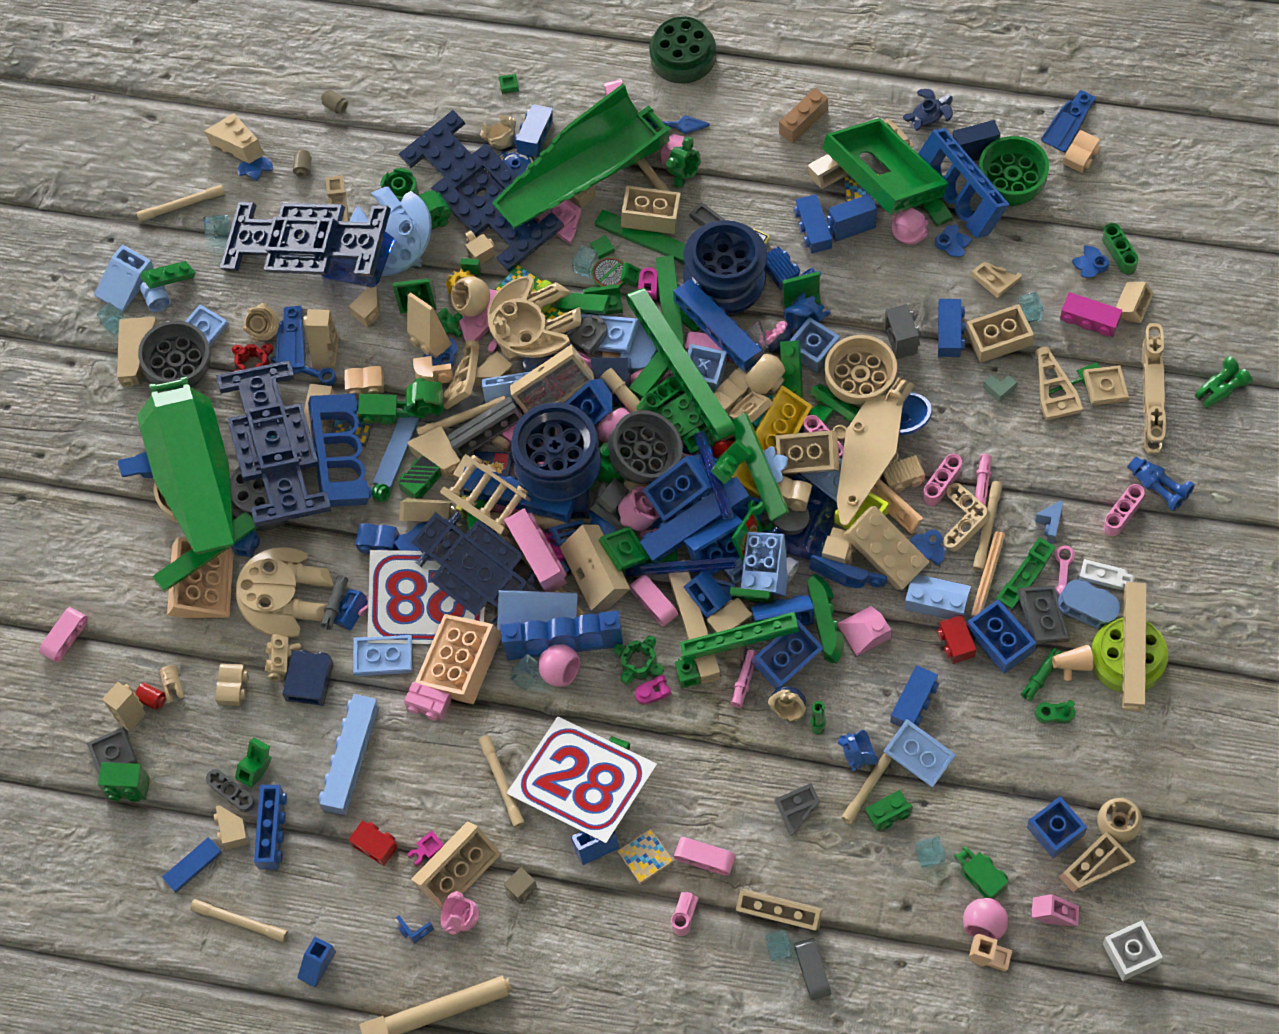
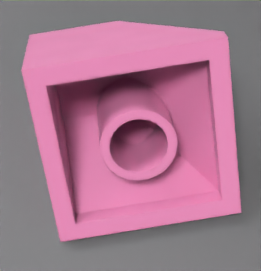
[837,606,891,657]

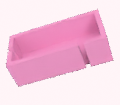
[504,508,567,592]

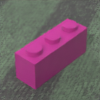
[1060,292,1122,337]

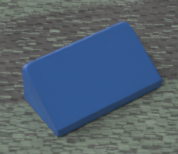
[334,589,368,631]

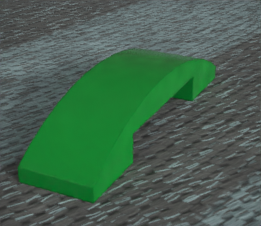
[996,537,1056,610]

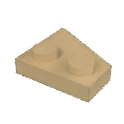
[970,262,1022,298]

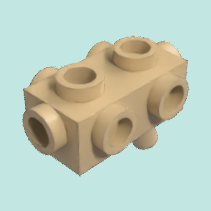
[265,634,301,681]

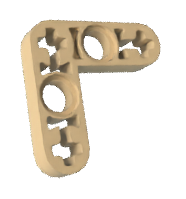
[943,483,990,552]

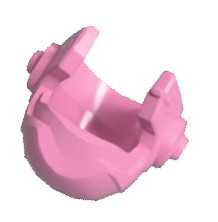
[891,208,928,245]
[441,891,479,935]

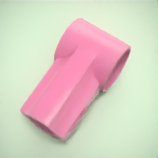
[671,892,699,936]

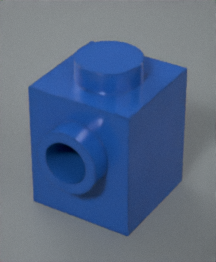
[231,530,260,558]

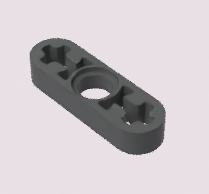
[206,769,255,813]

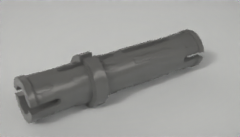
[320,575,348,630]

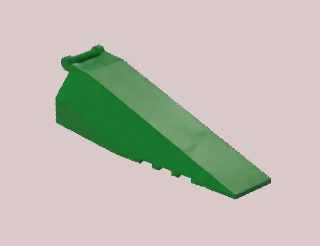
[492,83,672,229]
[137,376,234,555]

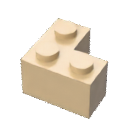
[822,527,856,565]

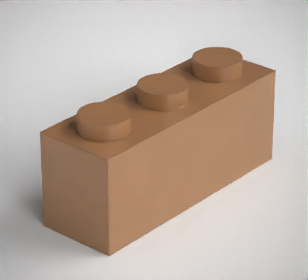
[779,88,828,144]

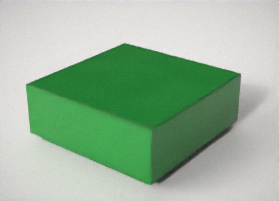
[499,73,519,94]
[590,235,615,259]
[460,258,481,274]
[620,262,641,287]

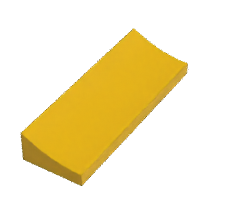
[732,385,812,499]

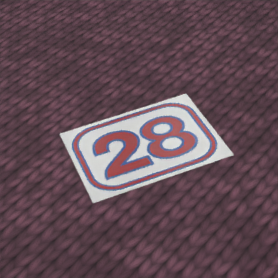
[367,550,485,644]
[506,717,657,843]

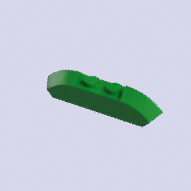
[807,573,844,664]

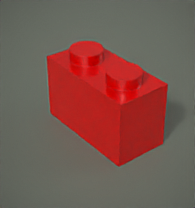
[937,615,976,664]
[348,820,398,867]

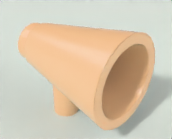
[1052,645,1093,681]

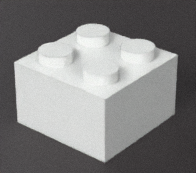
[1103,920,1163,981]

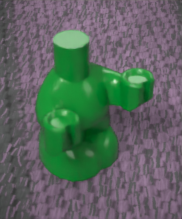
[437,308,463,338]

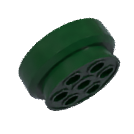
[649,16,716,84]

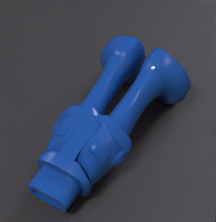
[1127,456,1195,511]

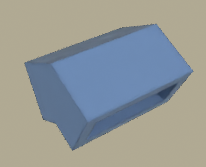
[723,558,743,584]

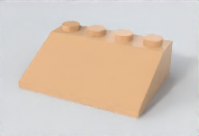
[167,537,234,618]
[415,614,502,704]

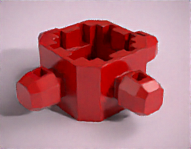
[232,343,274,371]

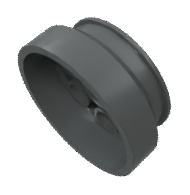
[138,321,211,391]
[608,410,683,484]
[230,458,288,531]

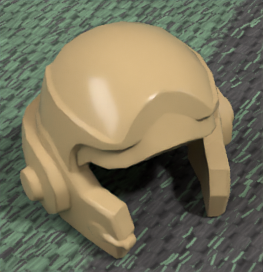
[480,115,517,150]
[242,303,279,343]

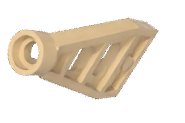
[443,340,480,409]
[1035,347,1083,421]

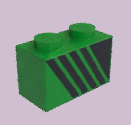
[398,455,442,499]

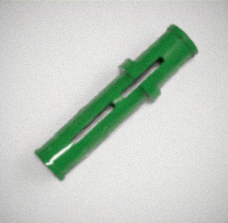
[1021,648,1062,701]
[810,701,826,735]

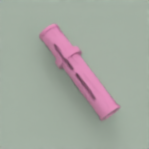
[975,454,992,511]
[730,650,758,708]

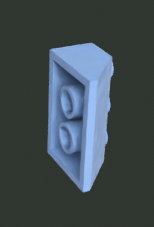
[905,574,971,619]

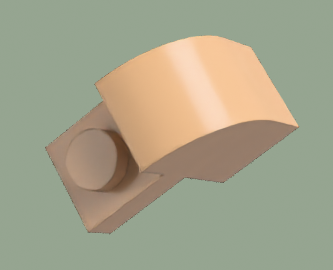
[413,356,453,384]
[969,934,1012,972]

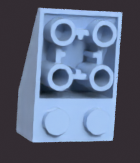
[94,245,154,312]
[741,532,788,596]

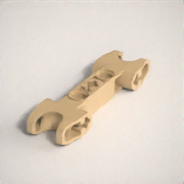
[1142,323,1166,455]

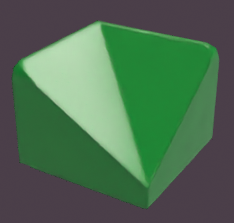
[807,404,834,425]

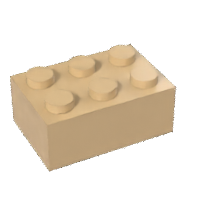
[621,186,681,234]
[966,304,1034,363]
[776,430,840,476]

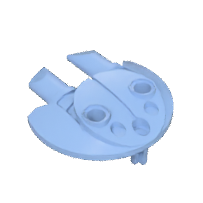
[349,187,432,276]

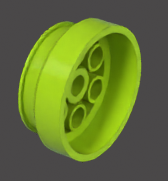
[1091,618,1168,693]

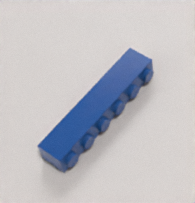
[673,279,762,372]
[460,467,576,523]
[640,476,751,564]

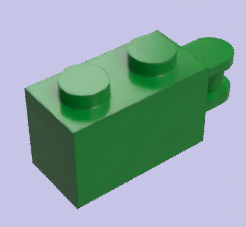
[358,394,411,425]
[954,846,1009,899]

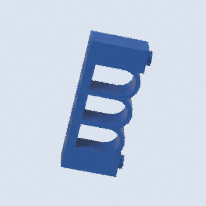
[918,128,1009,238]
[308,394,372,507]
[501,610,623,661]

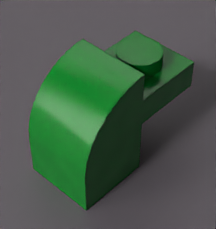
[235,737,272,788]

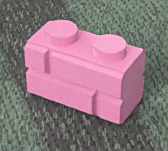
[404,682,451,721]

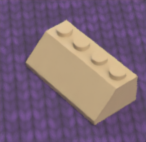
[411,821,501,910]

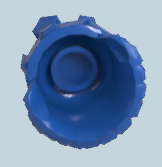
[784,293,831,331]
[838,729,879,772]

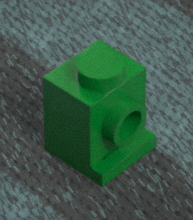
[675,656,700,689]

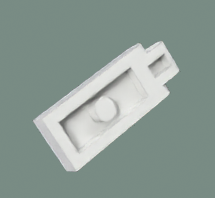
[1079,559,1135,590]

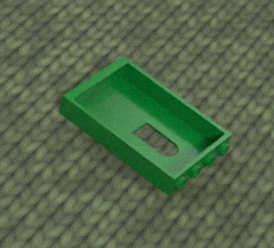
[822,118,949,215]

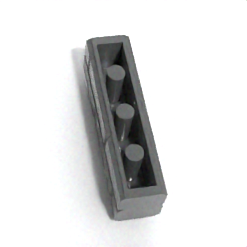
[447,396,523,458]

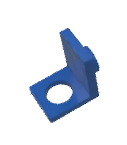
[396,915,434,944]

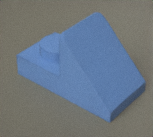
[1035,501,1063,544]

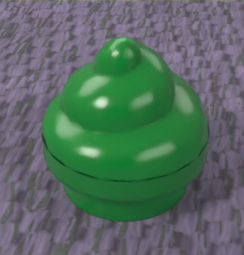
[371,483,391,502]

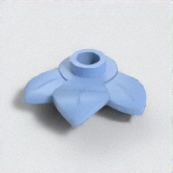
[764,446,788,483]

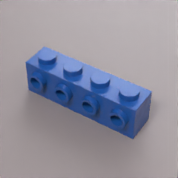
[254,785,287,870]

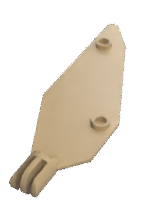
[837,377,915,525]

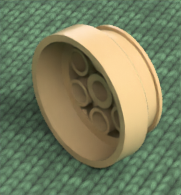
[825,335,897,407]

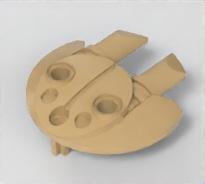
[488,275,581,358]
[236,547,333,638]

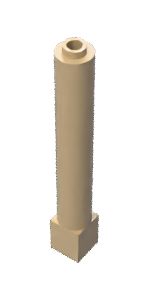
[359,975,512,1034]

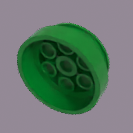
[979,136,1049,206]

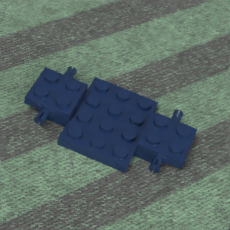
[412,511,539,626]

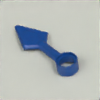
[644,115,710,134]
[271,357,337,386]

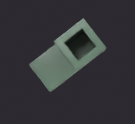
[983,375,1017,402]

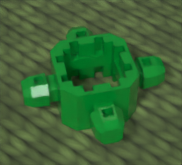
[666,137,701,188]
[613,635,664,685]

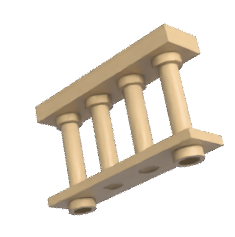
[440,454,531,537]

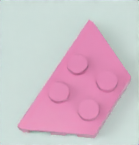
[534,199,582,245]
[456,289,498,342]

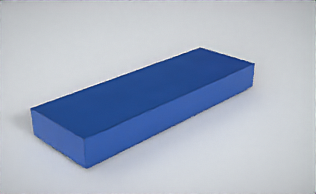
[162,837,222,893]

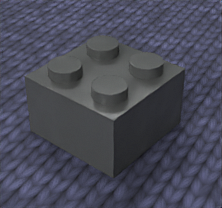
[885,304,921,359]

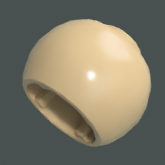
[451,276,490,317]
[745,354,785,395]
[1097,798,1142,843]

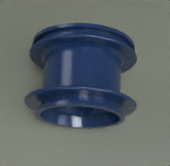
[683,220,767,315]
[511,402,601,502]

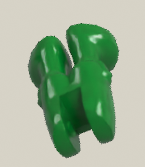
[1195,356,1253,408]

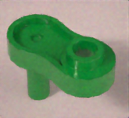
[1035,700,1076,724]

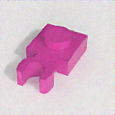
[407,831,444,867]

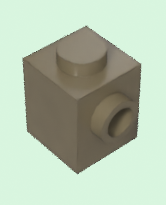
[504,867,537,903]

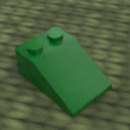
[392,279,437,314]

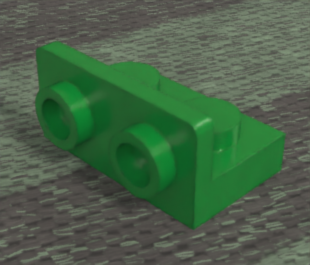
[583,284,623,315]
[865,790,913,831]

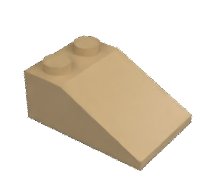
[407,293,452,358]

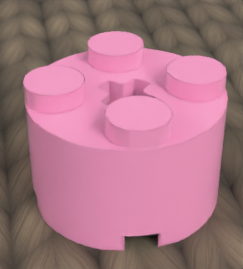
[618,486,660,532]

